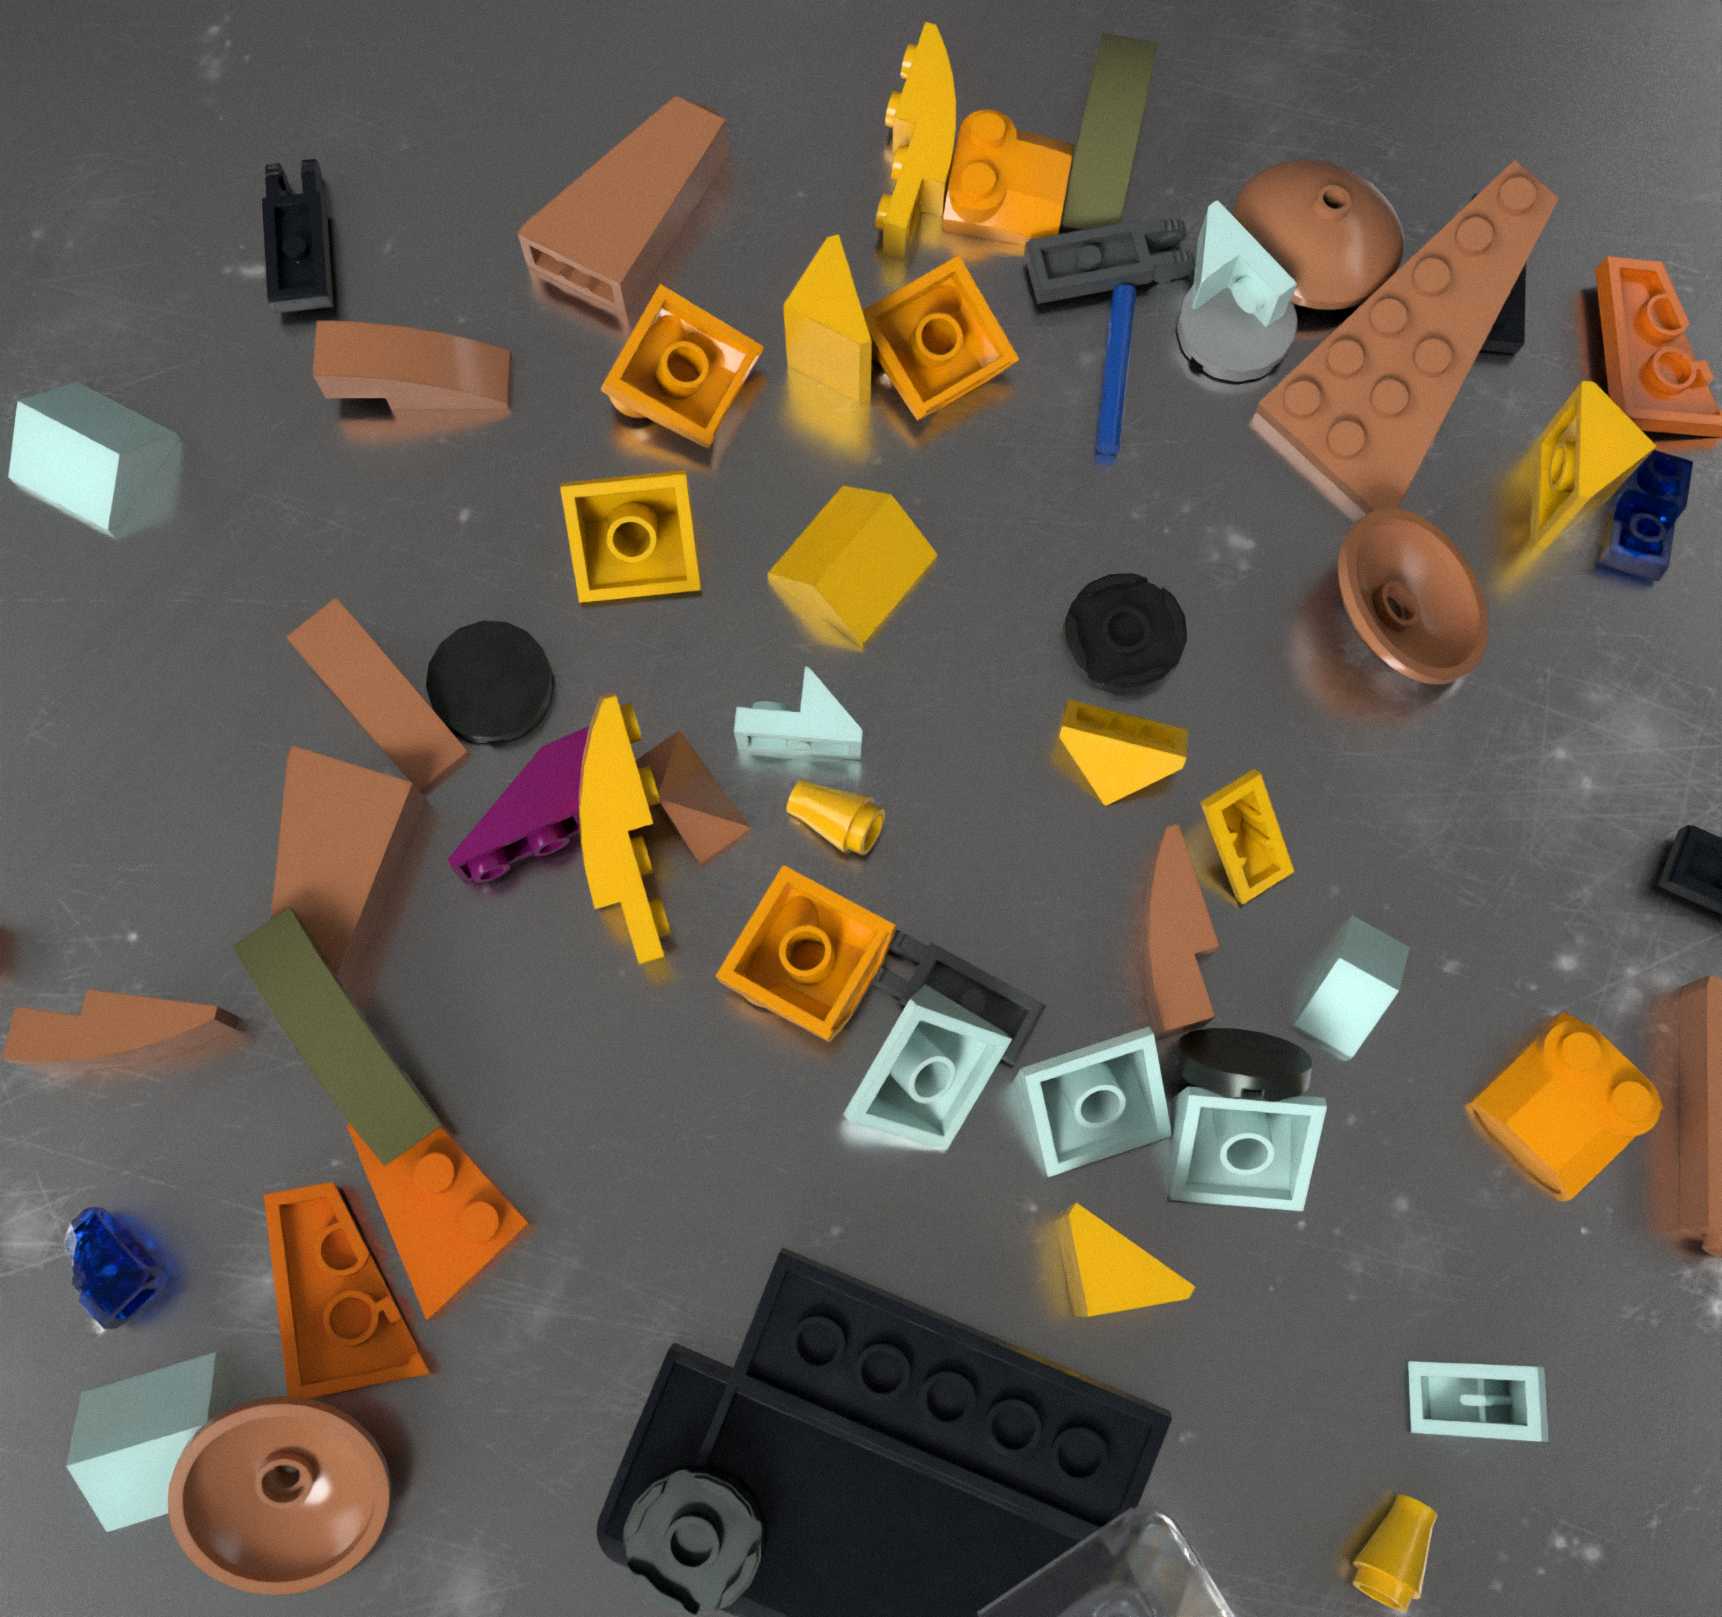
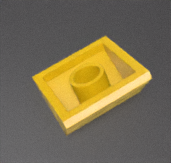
[783,234,872,403]
[1534,381,1657,548]
[560,470,701,603]
[767,485,938,648]
[1054,1202,1196,1318]

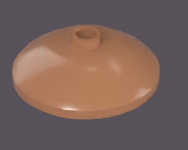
[1232,160,1404,310]
[1338,508,1489,685]
[168,1396,391,1595]

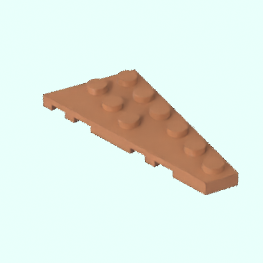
[1256,160,1559,514]

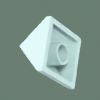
[8,382,180,535]
[843,984,1012,1150]
[1013,1026,1172,1177]
[1169,1086,1327,1211]
[66,1352,232,1532]

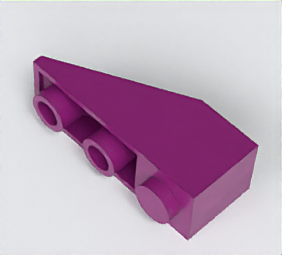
[447,726,589,883]

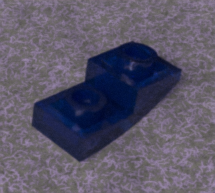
[1599,450,1693,581]

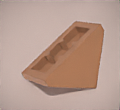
[635,730,752,867]

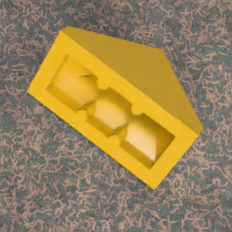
[1059,699,1189,806]
[1200,769,1295,905]

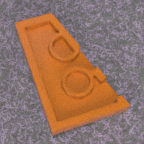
[1595,256,1722,438]
[346,1123,533,1321]
[263,1182,431,1399]

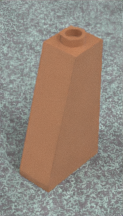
[517,95,730,315]
[271,745,426,996]
[1679,975,1722,1258]

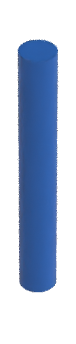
[1096,284,1136,454]

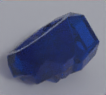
[64,1207,168,1329]

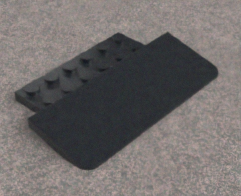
[597,1248,1185,1617]

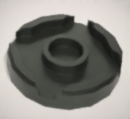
[1063,573,1187,695]
[426,621,553,743]
[1176,1028,1312,1102]
[623,1466,764,1615]

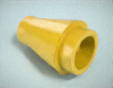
[786,779,886,856]
[1353,1494,1438,1612]

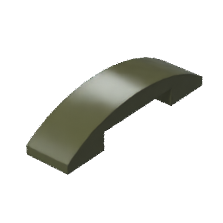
[1059,32,1158,233]
[233,907,443,1166]

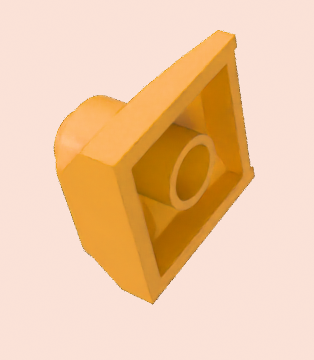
[942,109,1074,245]
[862,255,1020,421]
[600,284,764,449]
[715,865,897,1042]
[1468,1011,1664,1201]

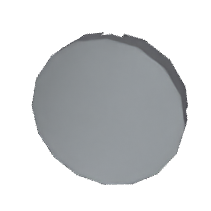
[1176,284,1298,382]

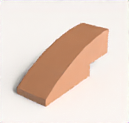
[312,320,512,409]
[286,598,470,794]
[1139,824,1220,1041]
[2,989,238,1071]

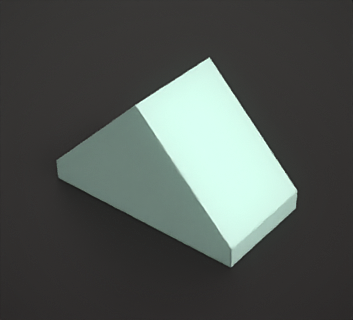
[1291,915,1410,1059]
[1408,1361,1549,1442]

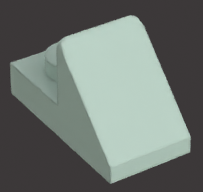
[1192,200,1297,328]
[734,666,863,761]

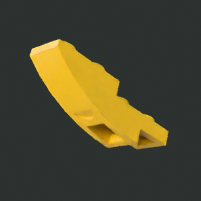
[875,22,956,260]
[579,691,671,964]

